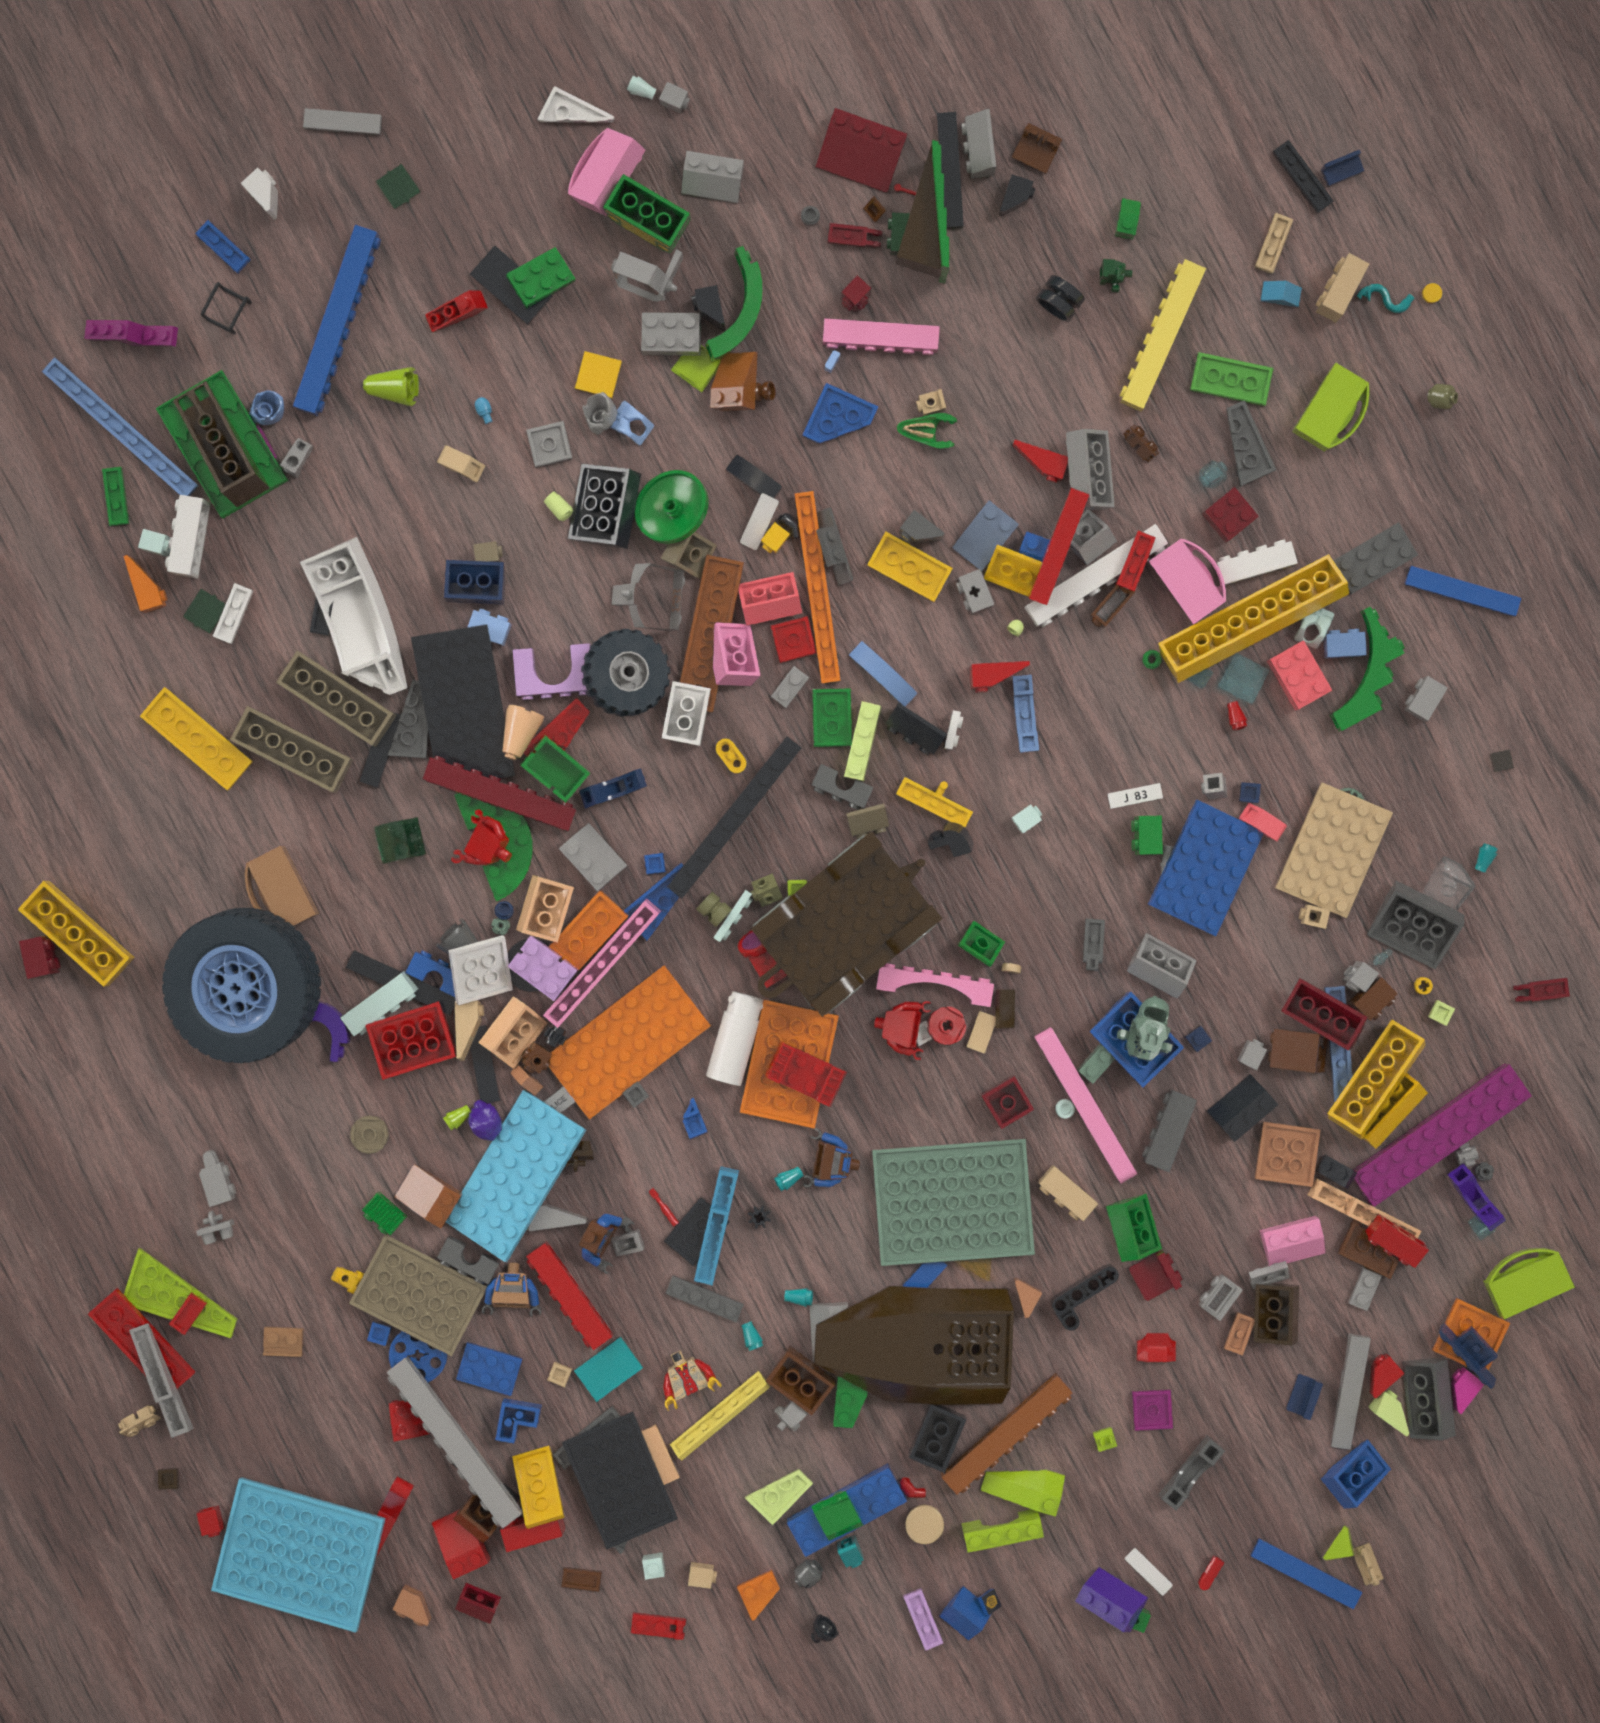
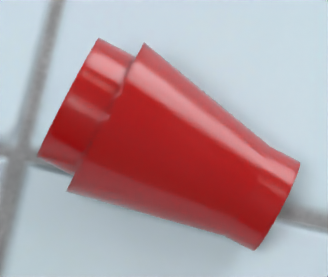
[1227,701,1248,731]

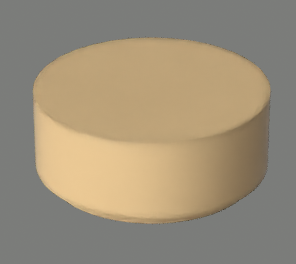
[1001,963,1021,974]

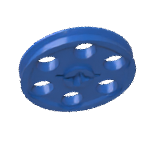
[389,1331,447,1382]

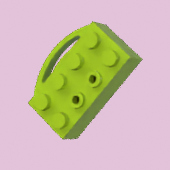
[1292,363,1369,452]
[1483,1248,1575,1319]

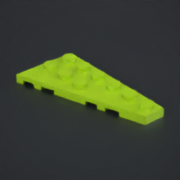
[124,1248,238,1338]

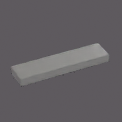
[303,108,382,135]

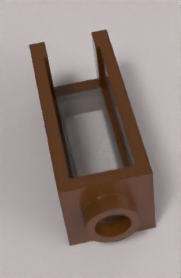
[1090,585,1135,628]

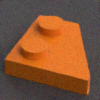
[737,1570,780,1621]

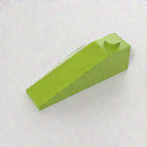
[980,1470,1065,1517]

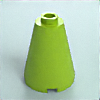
[363,367,419,406]

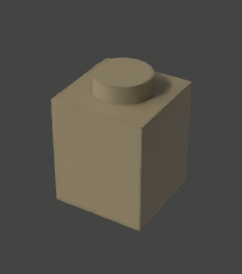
[473,541,503,562]

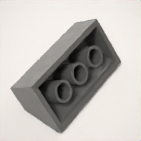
[1142,1089,1197,1172]
[1402,1358,1456,1440]

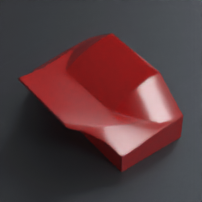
[1137,1333,1176,1362]

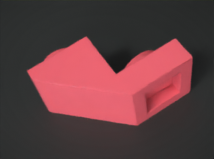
[1239,803,1287,842]

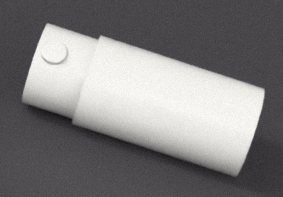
[706,991,763,1086]

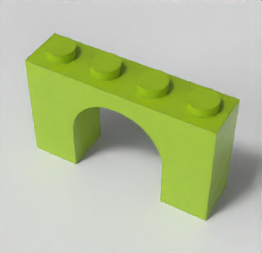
[961,1509,1044,1553]

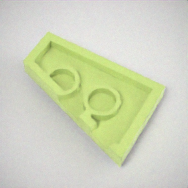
[745,1469,813,1525]

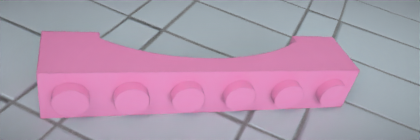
[876,963,994,1007]

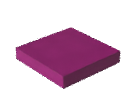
[1132,1389,1173,1431]

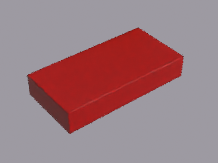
[169,1292,207,1335]

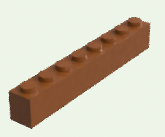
[941,1373,1073,1495]

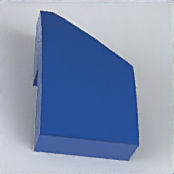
[683,1098,708,1140]

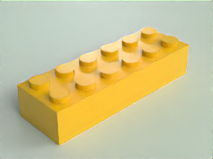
[18,881,135,987]
[1327,1020,1426,1140]

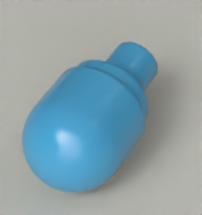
[474,397,493,424]

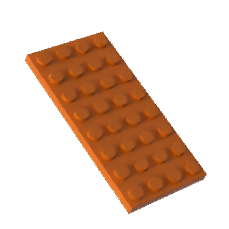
[548,965,711,1120]

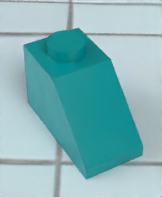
[837,1535,864,1568]

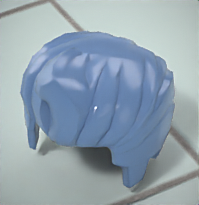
[249,391,284,425]

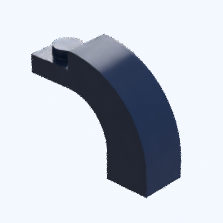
[579,768,647,809]

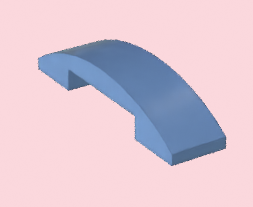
[849,641,918,706]
[1012,675,1039,753]

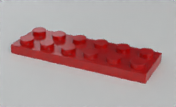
[88,1288,195,1389]

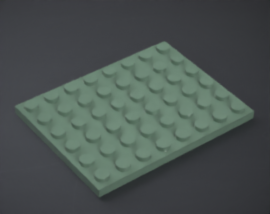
[872,1139,1035,1266]

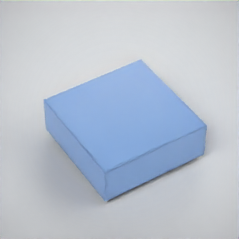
[825,350,840,373]

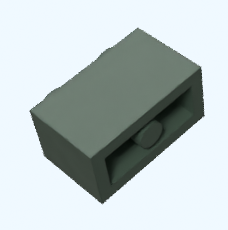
[1076,1043,1115,1084]

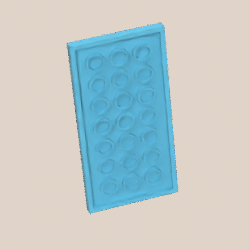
[446,1090,586,1262]

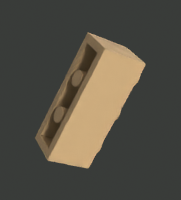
[1038,1165,1098,1221]

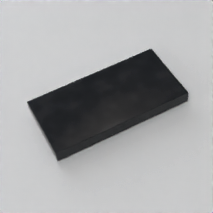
[470,245,553,325]

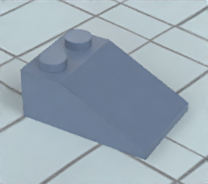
[952,500,1019,572]

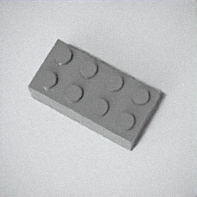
[1066,429,1115,511]

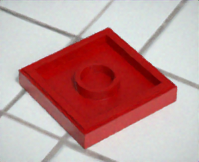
[771,616,817,663]

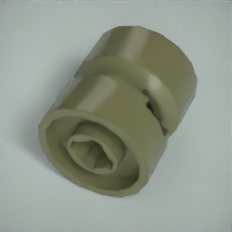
[696,891,732,927]

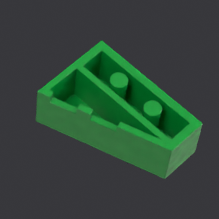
[833,1376,868,1428]

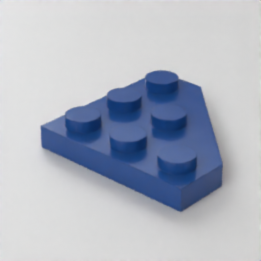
[802,383,879,444]

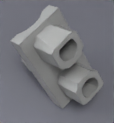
[196,1211,235,1245]

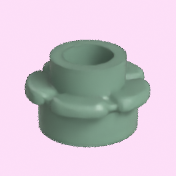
[491,918,510,935]

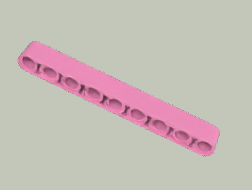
[1034,1027,1137,1184]

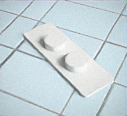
[740,493,779,550]

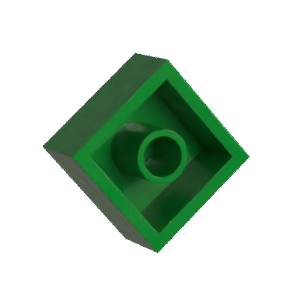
[1131,815,1163,855]

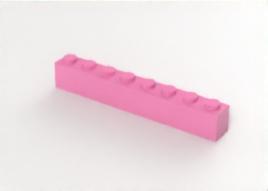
[543,899,661,1028]

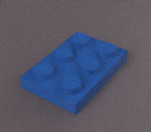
[456,1342,523,1396]

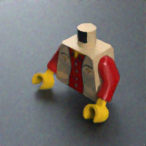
[663,1350,722,1411]

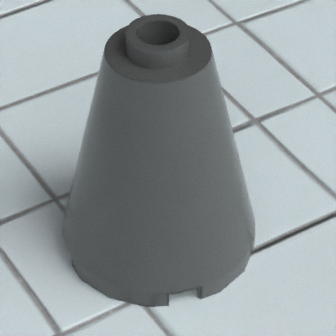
[436,918,479,955]

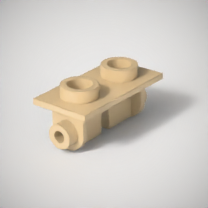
[118,1405,161,1437]
[1353,1543,1384,1586]

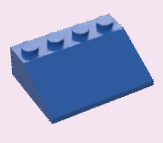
[1089,992,1184,1088]

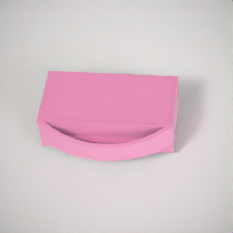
[568,128,645,216]
[1149,539,1226,624]

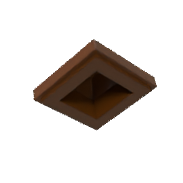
[863,196,887,223]

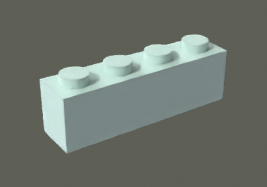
[341,971,418,1036]

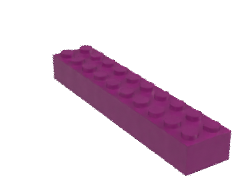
[1353,1063,1532,1207]

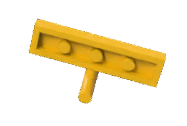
[896,777,973,827]

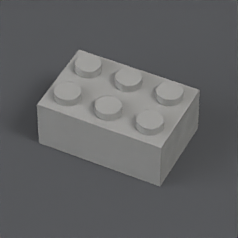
[641,313,701,356]

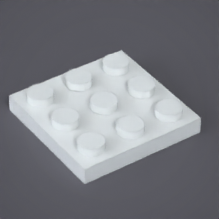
[448,935,513,1005]

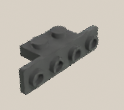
[816,508,853,586]

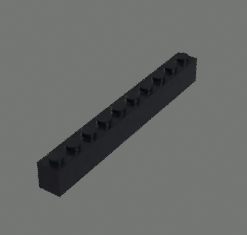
[667,736,802,899]

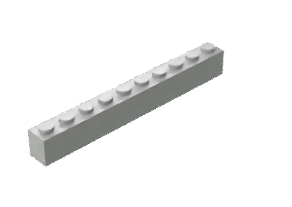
[387,1357,523,1529]

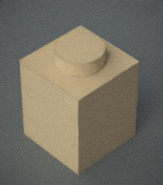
[688,1562,717,1589]

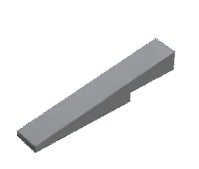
[129,1323,194,1438]
[1331,1333,1371,1450]

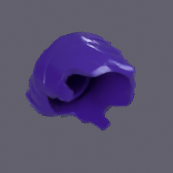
[468,1100,502,1141]

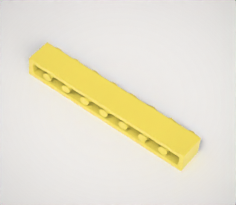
[1120,259,1206,412]

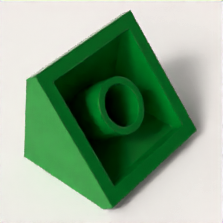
[957,921,1005,967]

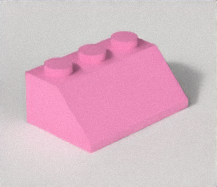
[1259,1216,1325,1266]

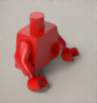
[451,809,512,865]
[874,1001,931,1060]

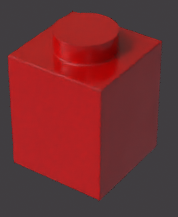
[197,1505,224,1537]

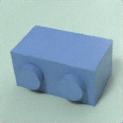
[1323,629,1366,659]

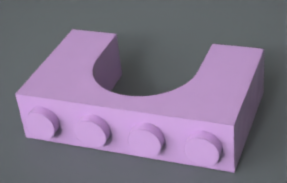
[513,644,591,700]

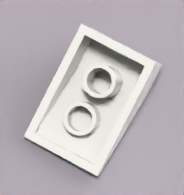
[662,681,711,746]

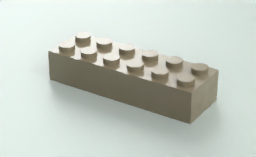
[276,650,397,747]
[230,706,354,793]

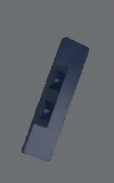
[1439,1323,1498,1389]

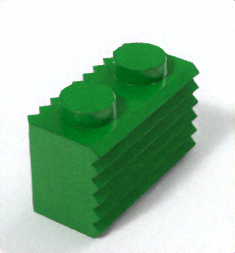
[362,1191,408,1236]

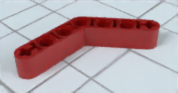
[376,1476,414,1557]

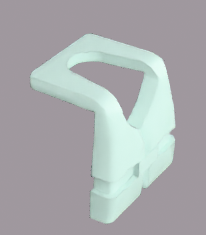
[1294,608,1334,649]

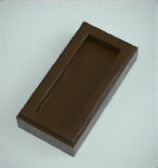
[995,989,1015,1028]

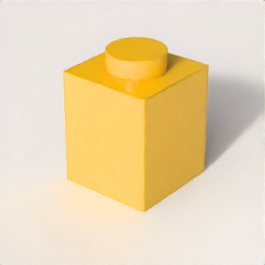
[761,522,790,554]

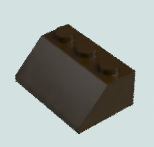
[1254,1283,1299,1346]

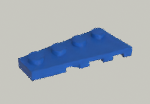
[624,863,684,941]

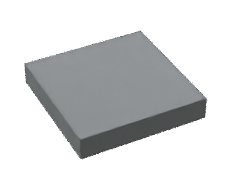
[526,421,573,468]

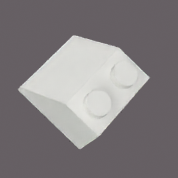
[241,168,278,220]

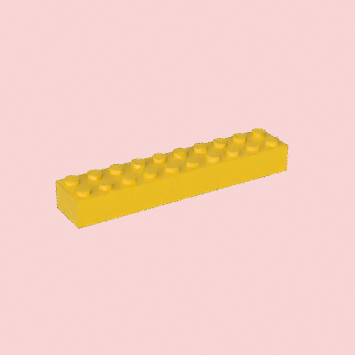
[1158,554,1349,683]

